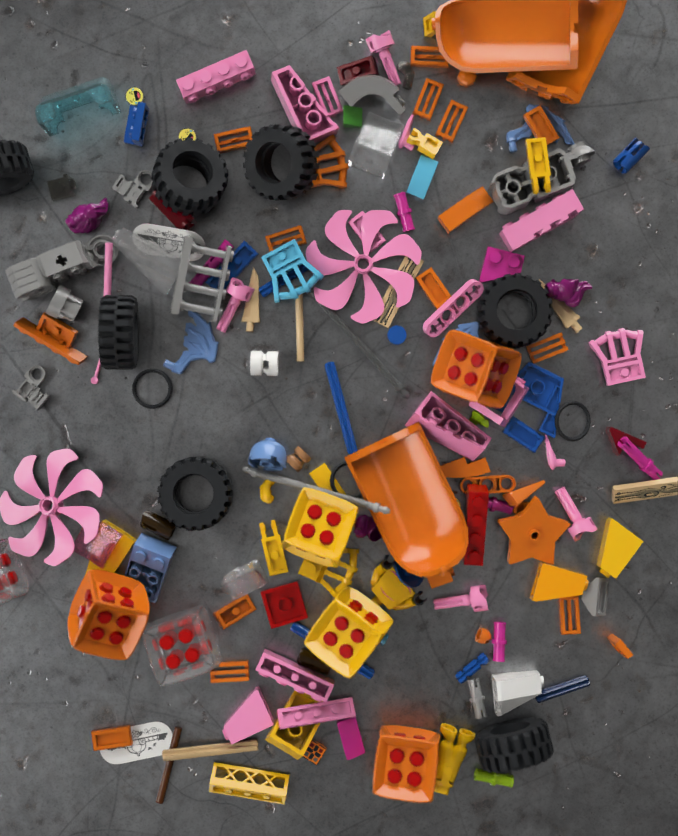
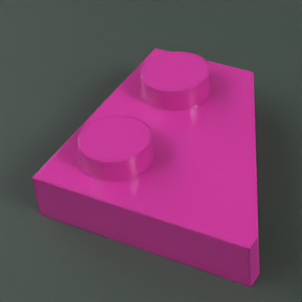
[479,246,525,283]

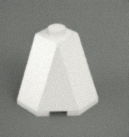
[491,670,544,716]

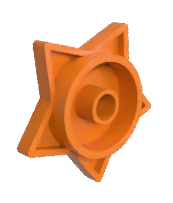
[497,496,570,565]

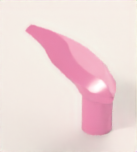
[398,114,415,151]
[545,435,566,470]

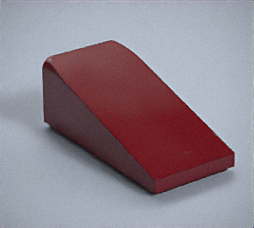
[336,55,380,86]

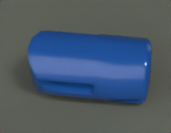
[613,137,650,174]

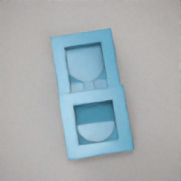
[406,154,439,199]

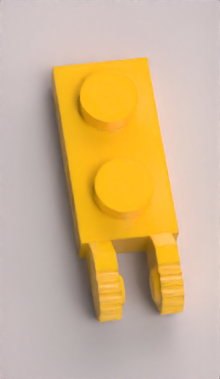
[525,137,551,194]
[259,520,289,576]

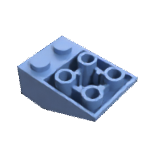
[124,533,177,603]

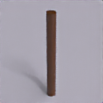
[156,726,182,804]

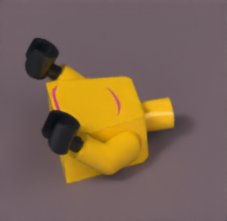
[370,555,427,611]

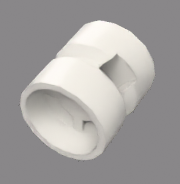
[250,351,279,376]

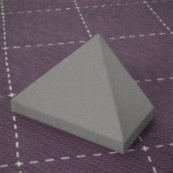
[579,577,610,617]

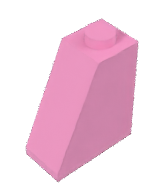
[222,686,275,745]

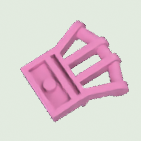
[588,328,646,386]

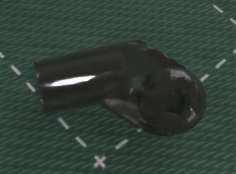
[397,61,415,90]

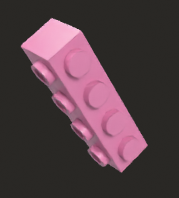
[176,50,256,104]
[256,649,335,703]

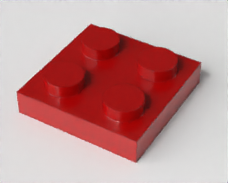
[261,580,308,629]

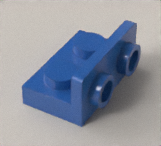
[124,102,149,146]

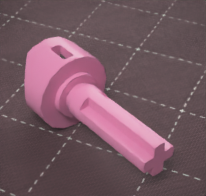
[366,30,401,85]
[216,277,255,333]
[555,487,598,542]
[433,585,489,612]

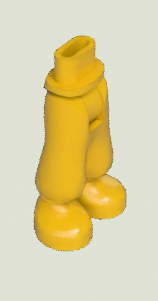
[434,723,476,795]

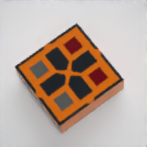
[303,738,327,766]

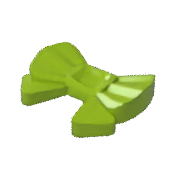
[469,410,489,428]

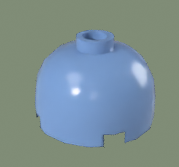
[248,438,287,472]

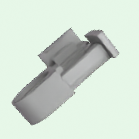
[111,170,153,208]
[12,365,50,410]

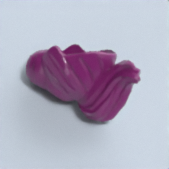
[65,197,108,233]
[544,279,592,307]
[353,514,382,542]

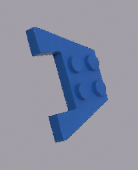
[494,362,564,438]

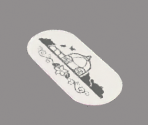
[132,223,206,261]
[100,721,173,764]

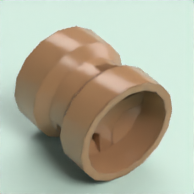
[287,446,311,472]

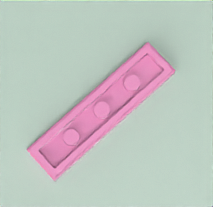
[277,697,356,730]

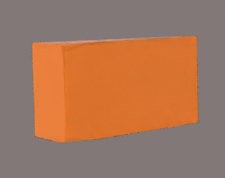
[502,480,545,507]
[213,593,257,630]

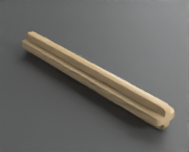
[162,739,258,761]

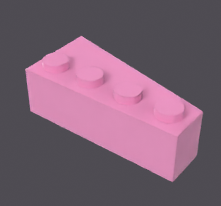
[271,65,339,144]
[499,189,584,252]
[404,391,492,461]

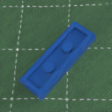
[206,240,259,289]

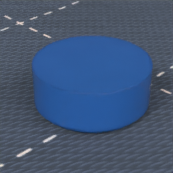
[387,325,407,345]

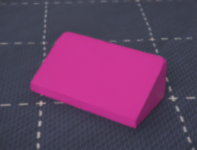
[337,717,365,760]

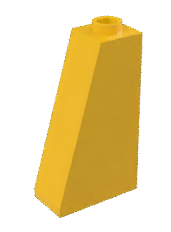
[85,520,137,574]

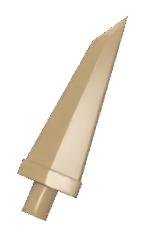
[241,266,260,332]
[539,279,583,333]

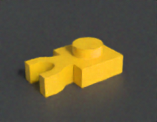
[406,128,443,159]

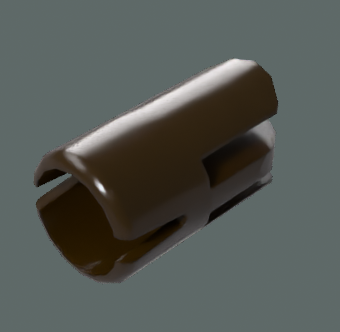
[140,510,176,541]
[297,647,331,675]

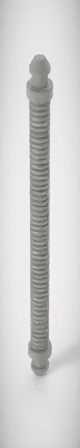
[242,466,391,514]

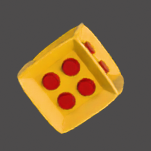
[281,487,359,568]
[304,586,394,679]

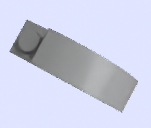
[339,75,406,115]

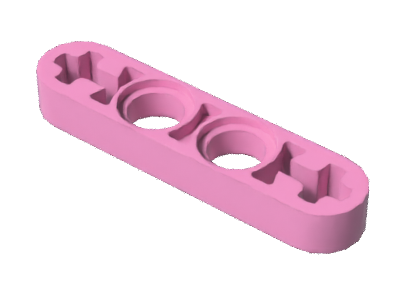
[423,279,484,338]

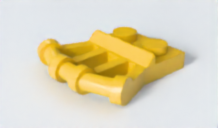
[298,548,359,598]

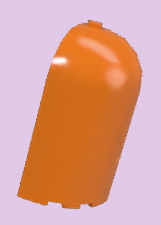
[432,0,578,73]
[506,0,627,104]
[344,422,469,577]

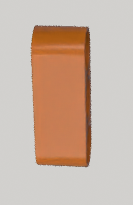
[458,475,516,494]

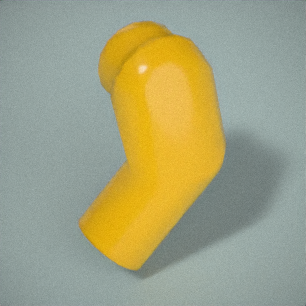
[260,480,275,504]

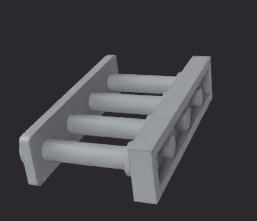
[169,236,234,323]

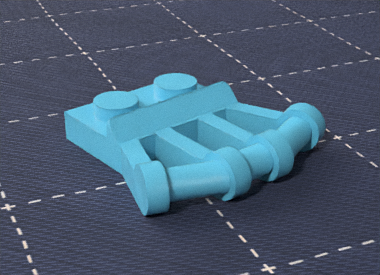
[261,239,324,303]

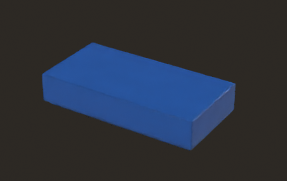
[502,416,545,453]

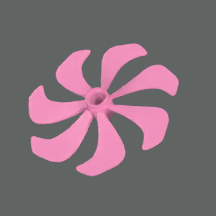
[306,210,422,324]
[0,449,103,566]

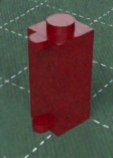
[149,190,196,231]

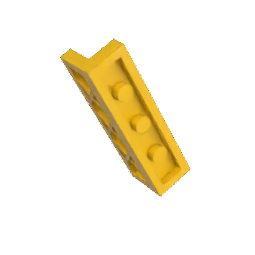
[209,762,290,805]

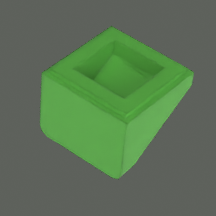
[343,105,362,128]

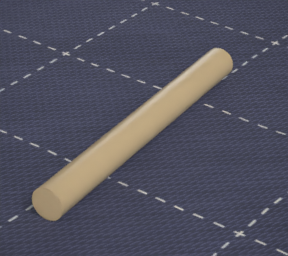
[295,285,304,362]

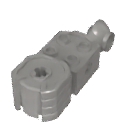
[488,142,596,215]
[5,234,119,301]

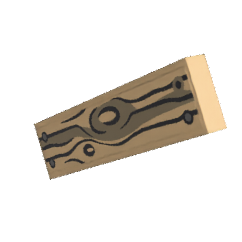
[373,256,424,328]
[612,477,678,504]

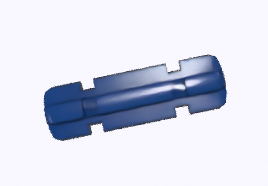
[455,653,489,684]

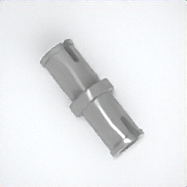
[467,678,487,719]

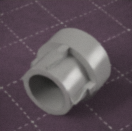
[46,284,84,322]

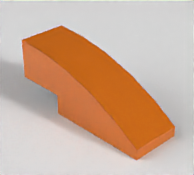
[437,186,494,234]
[440,457,491,478]

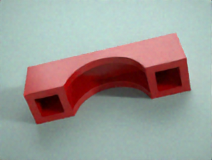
[462,484,489,566]

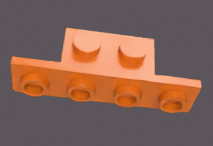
[13,312,88,365]

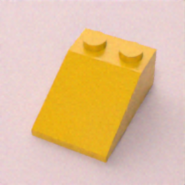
[265,690,324,760]

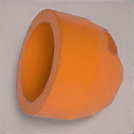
[475,627,491,644]

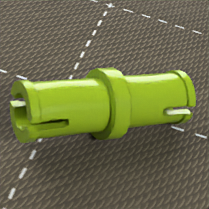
[473,768,514,788]

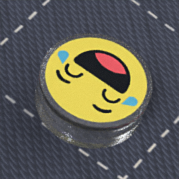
[125,87,145,106]
[178,128,198,141]

